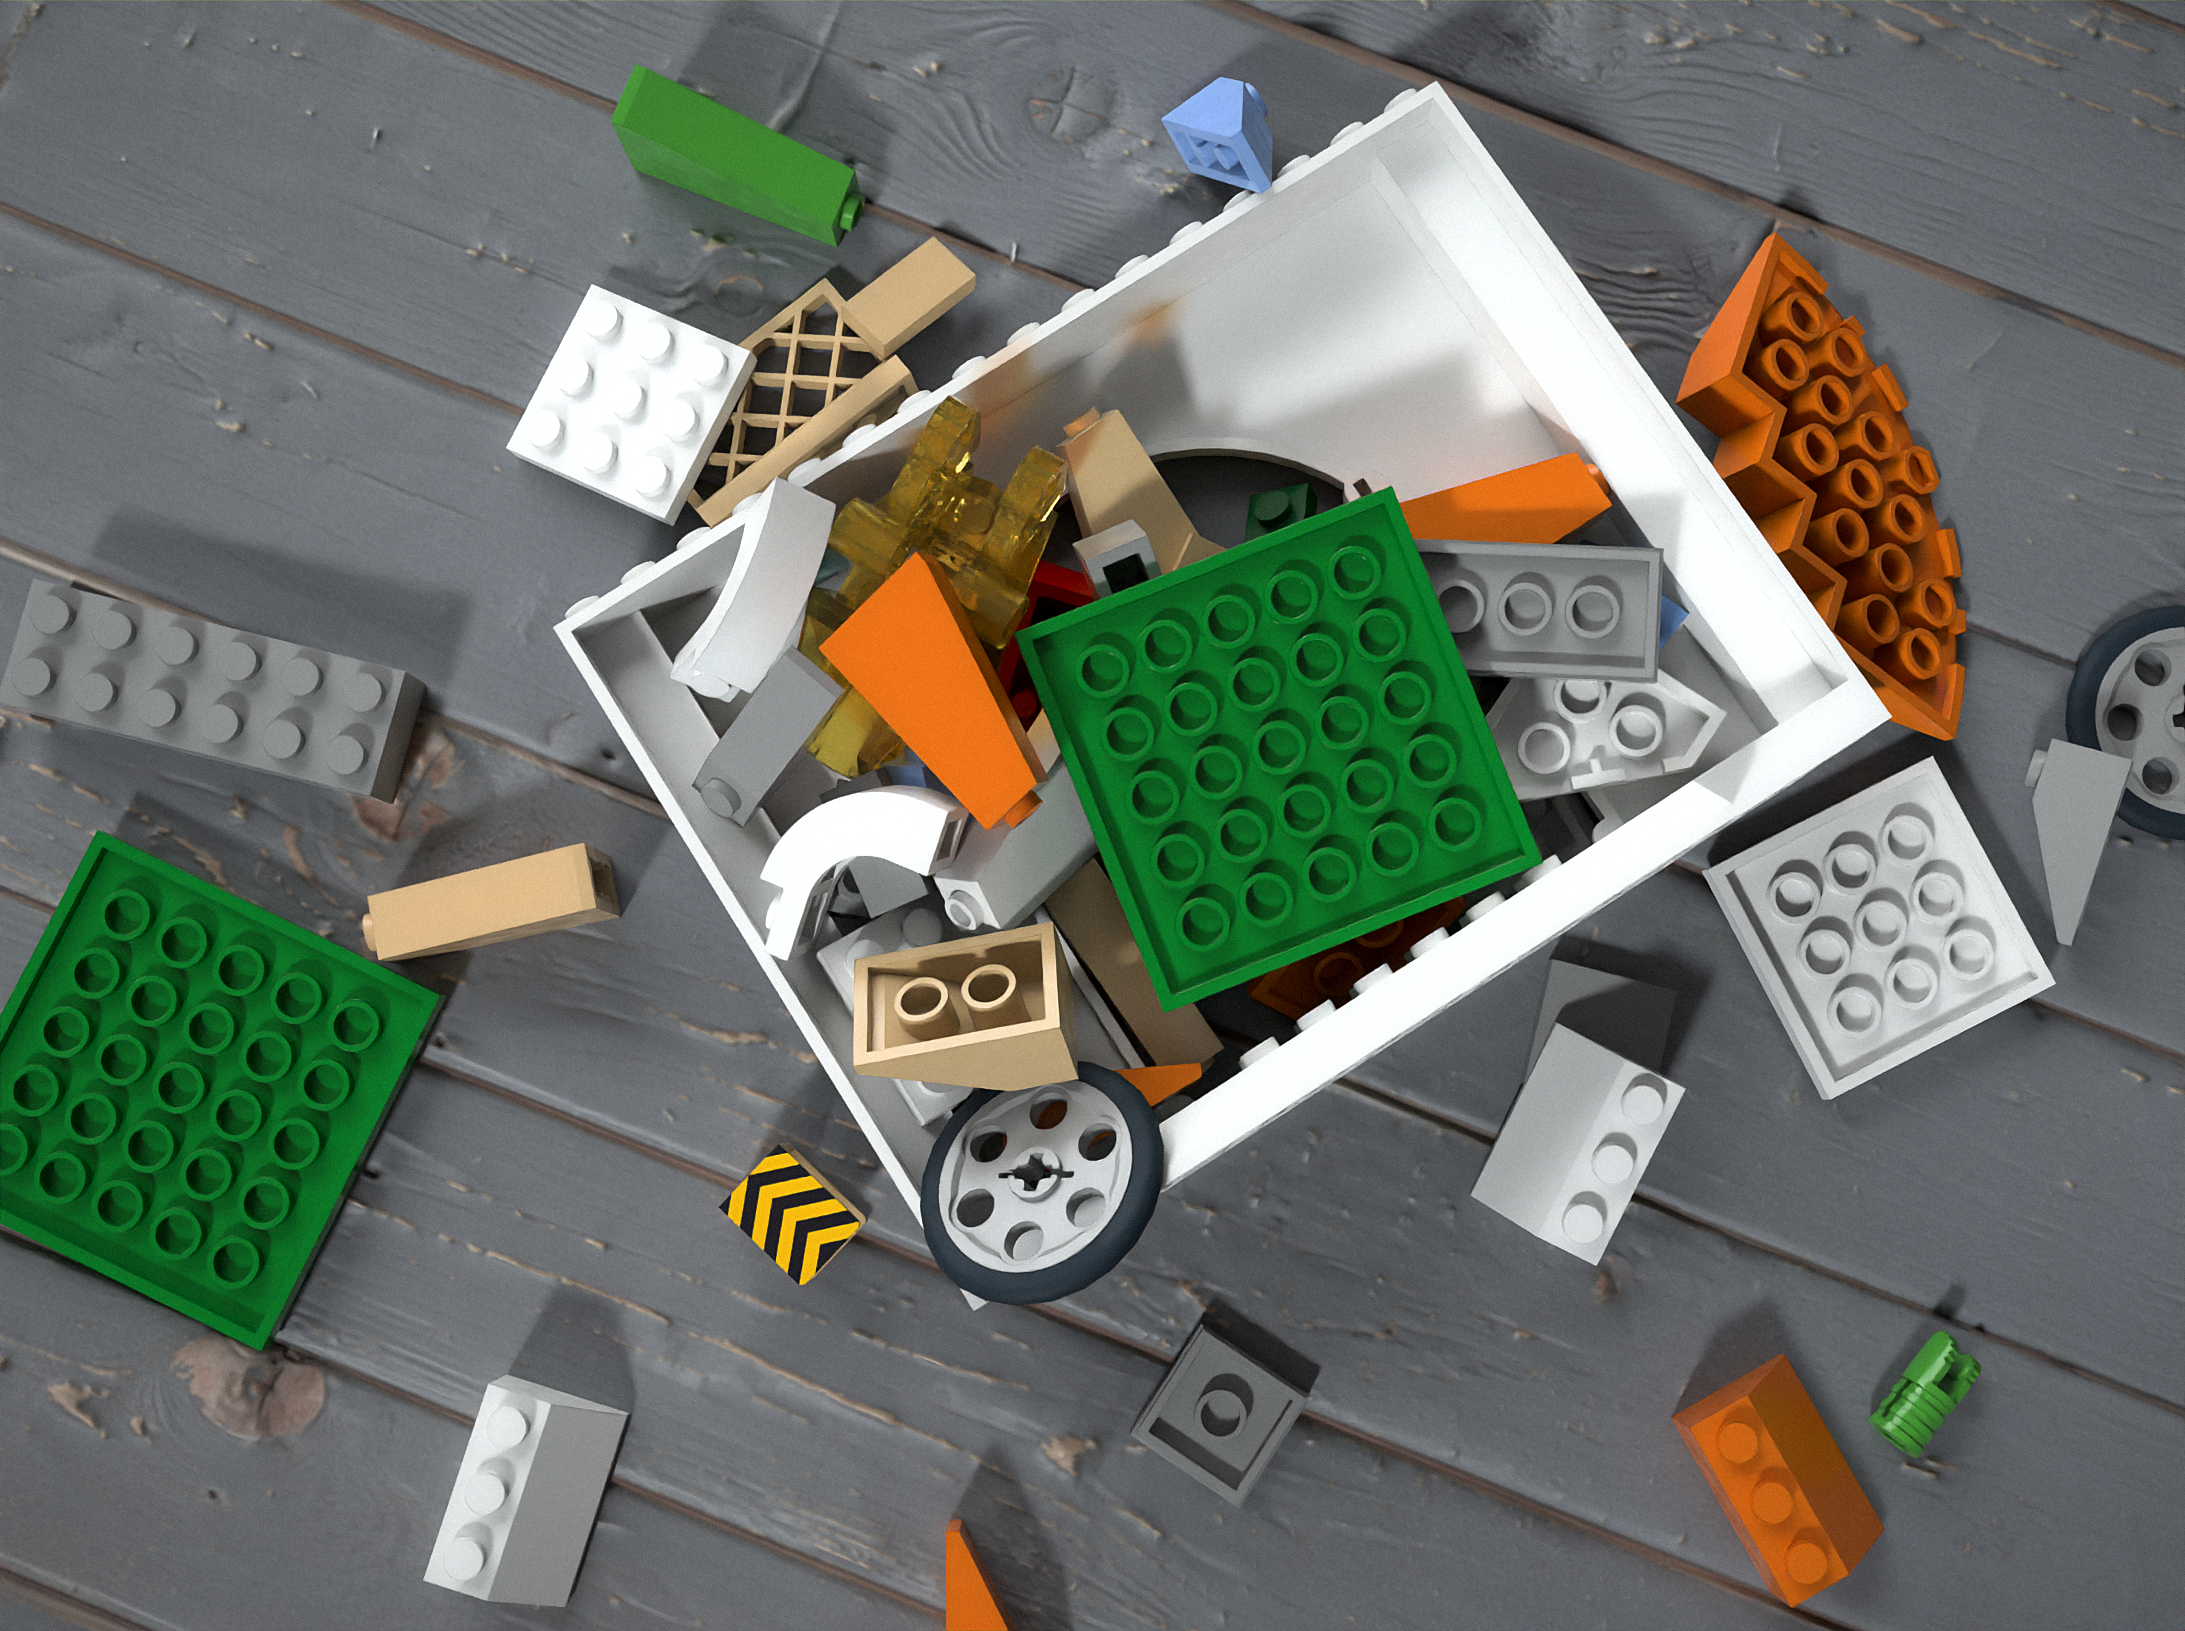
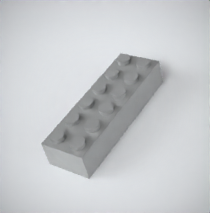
[0,579,426,805]

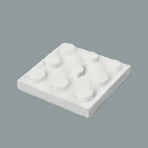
[506,284,758,526]

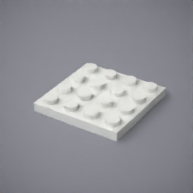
[1702,756,2056,1100]

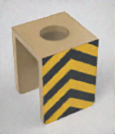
[719,1142,867,1285]

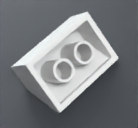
[1469,1022,1686,1266]
[423,1375,630,1607]

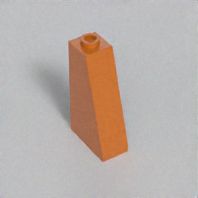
[1399,452,1613,544]
[818,552,1049,831]

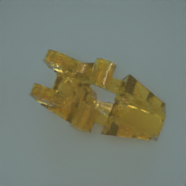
[797,395,1068,780]

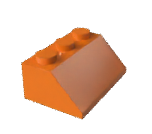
[1671,1354,1885,1608]

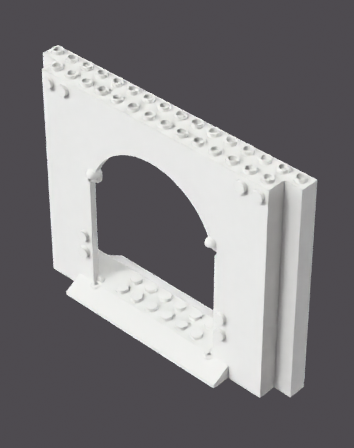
[553,80,1892,1311]

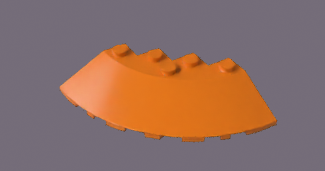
[1675,232,1966,741]

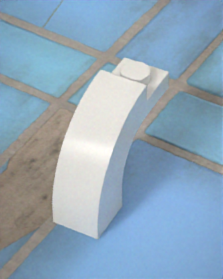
[670,476,836,703]
[760,785,969,961]

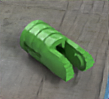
[1867,1330,1982,1459]

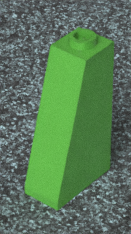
[610,64,865,248]

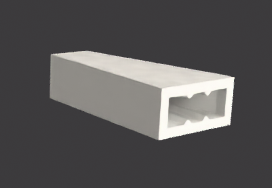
[933,709,1099,935]

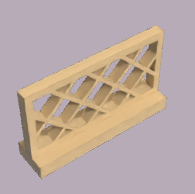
[687,278,919,529]

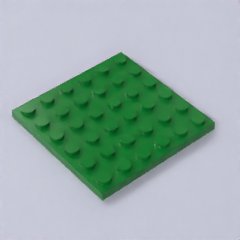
[1014,486,1543,1014]
[0,830,447,1351]

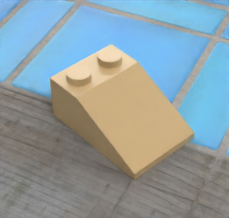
[853,921,1079,1091]

